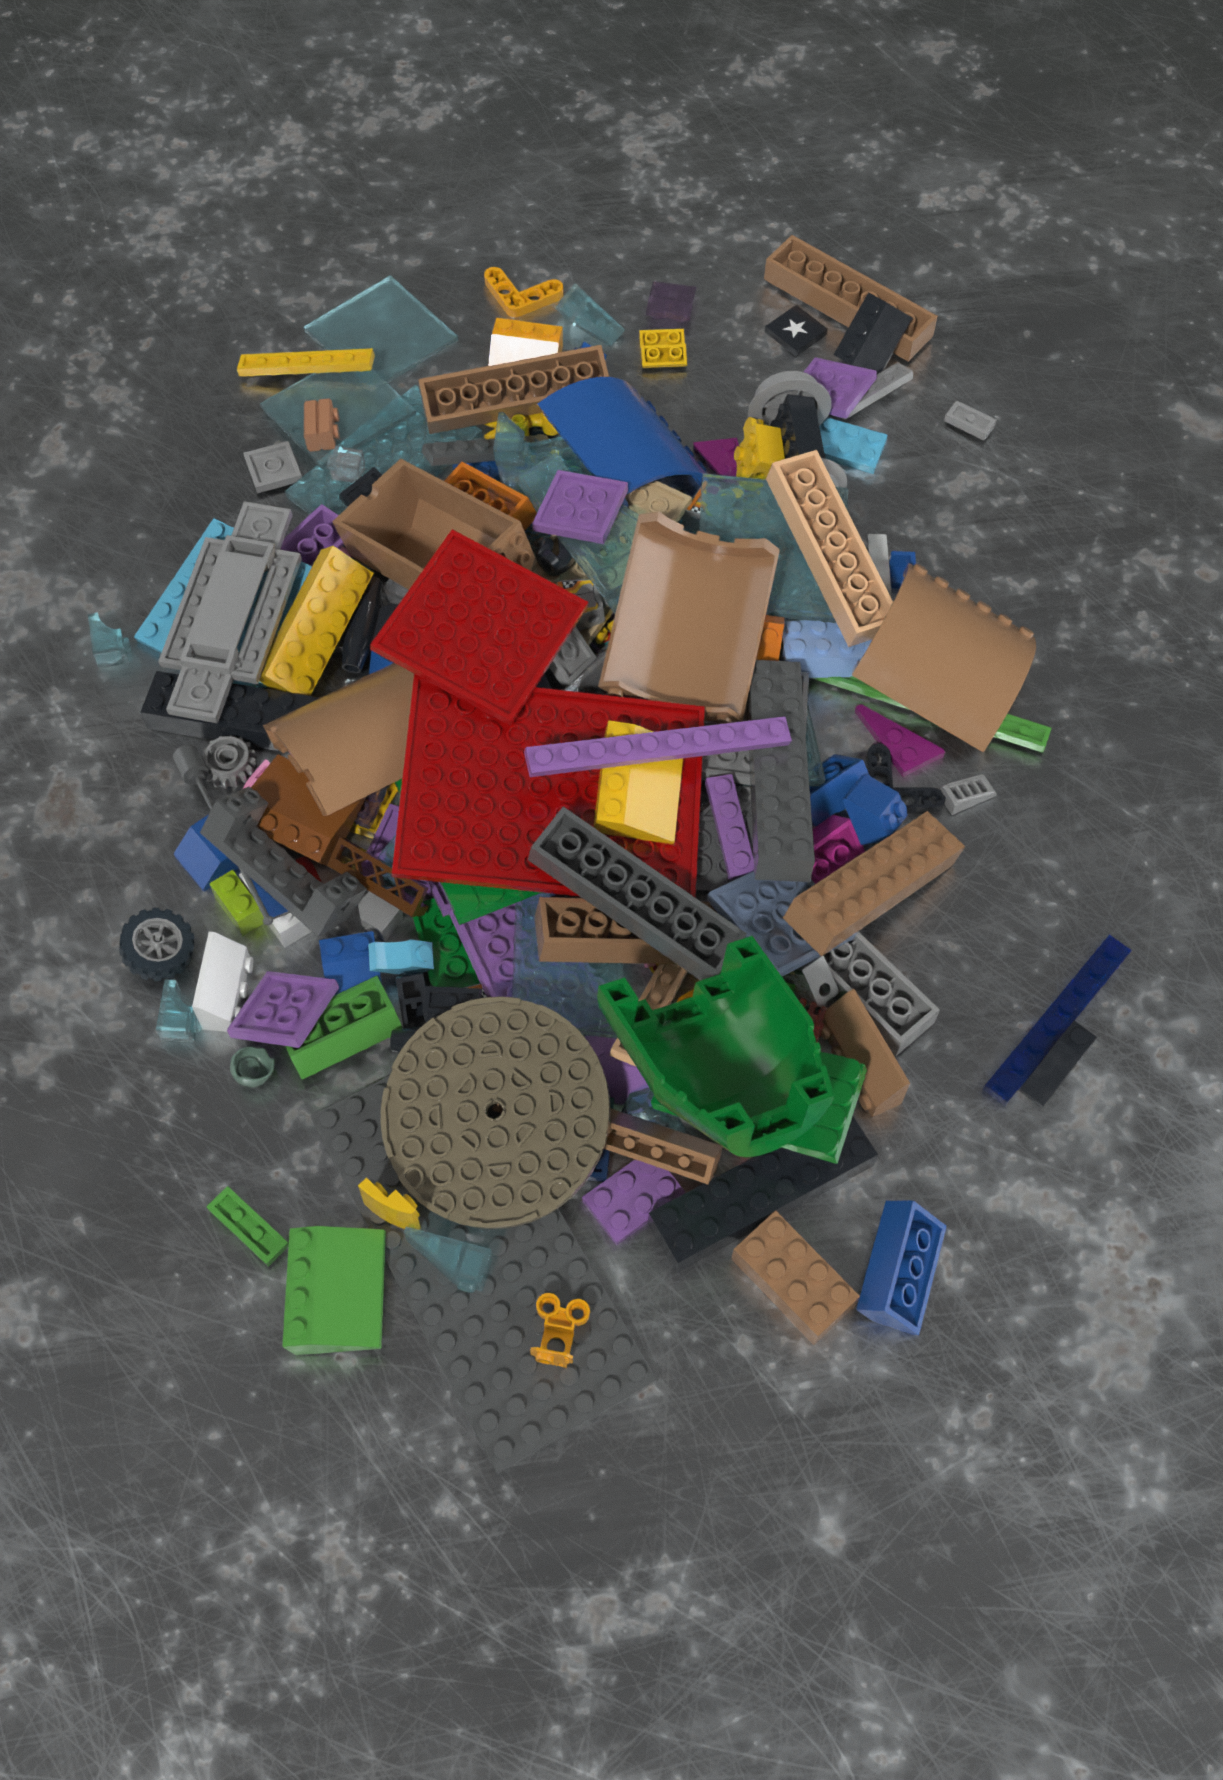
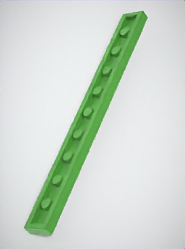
[812,676,1052,753]

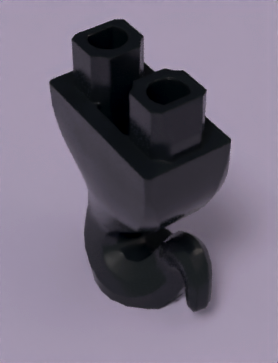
[533,532,610,576]

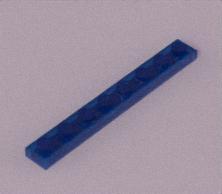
[983,934,1132,1106]

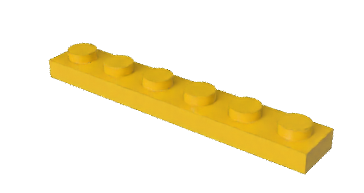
[237,348,375,377]

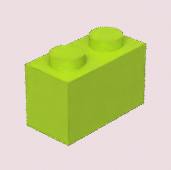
[209,870,264,937]

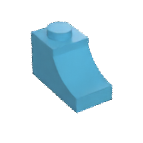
[368,939,434,975]

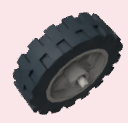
[119,908,194,981]

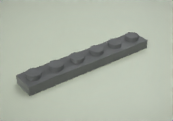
[422,434,557,466]

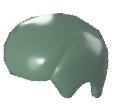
[230,1046,275,1088]

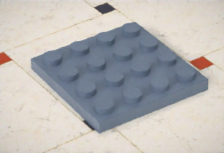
[706,871,857,976]

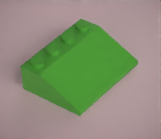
[282,1226,386,1355]

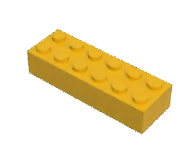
[259,546,374,696]

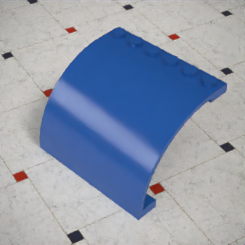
[538,377,721,512]

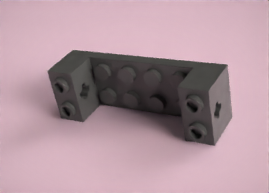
[200,786,367,937]

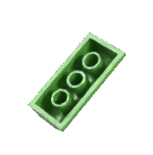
[286,976,403,1079]

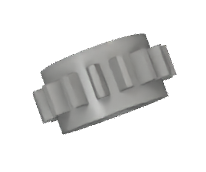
[201,735,257,789]

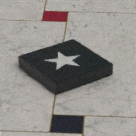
[764,305,828,356]

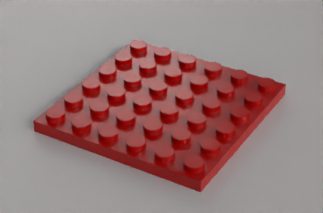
[370,529,589,726]

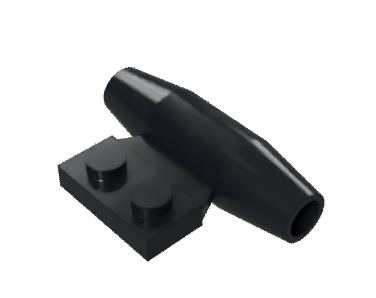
[342,576,399,673]
[390,986,482,1053]

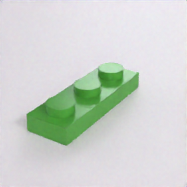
[206,1186,289,1267]

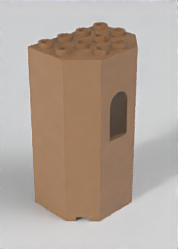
[332,458,535,590]

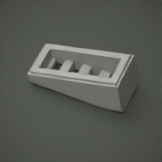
[940,774,997,815]

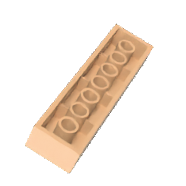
[766,450,893,647]

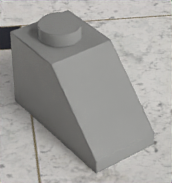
[358,890,404,942]

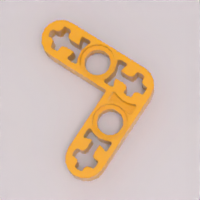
[484,267,563,318]

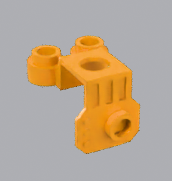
[530,1293,590,1368]

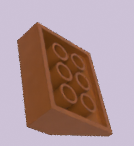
[251,754,366,866]

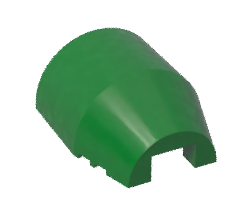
[597,936,835,1157]

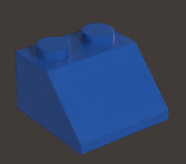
[842,774,908,845]
[174,814,239,892]

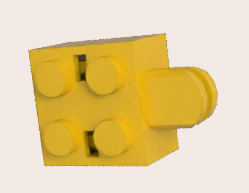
[734,417,785,494]

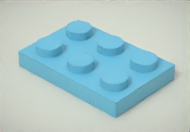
[819,417,888,474]

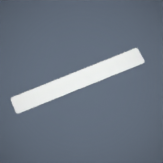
[868,534,892,599]

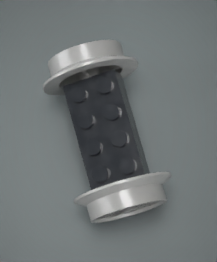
[748,371,847,523]

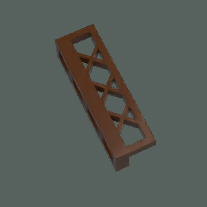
[327,837,429,917]

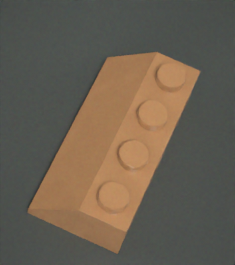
[818,989,910,1117]

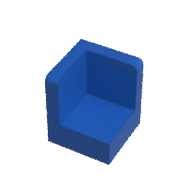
[889,551,916,589]

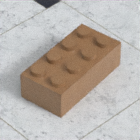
[731,1211,860,1345]

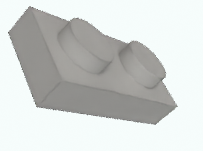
[944,400,997,441]

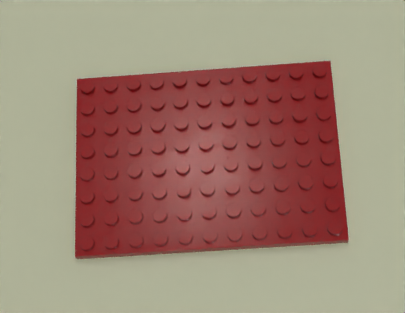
[392,674,705,897]

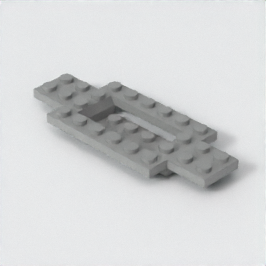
[158,501,302,723]

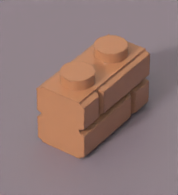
[304,398,340,452]

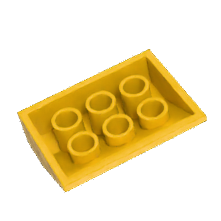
[594,721,683,844]

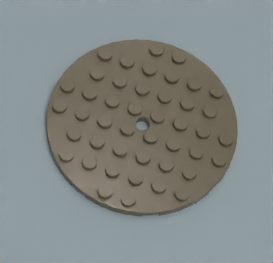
[381,997,611,1229]

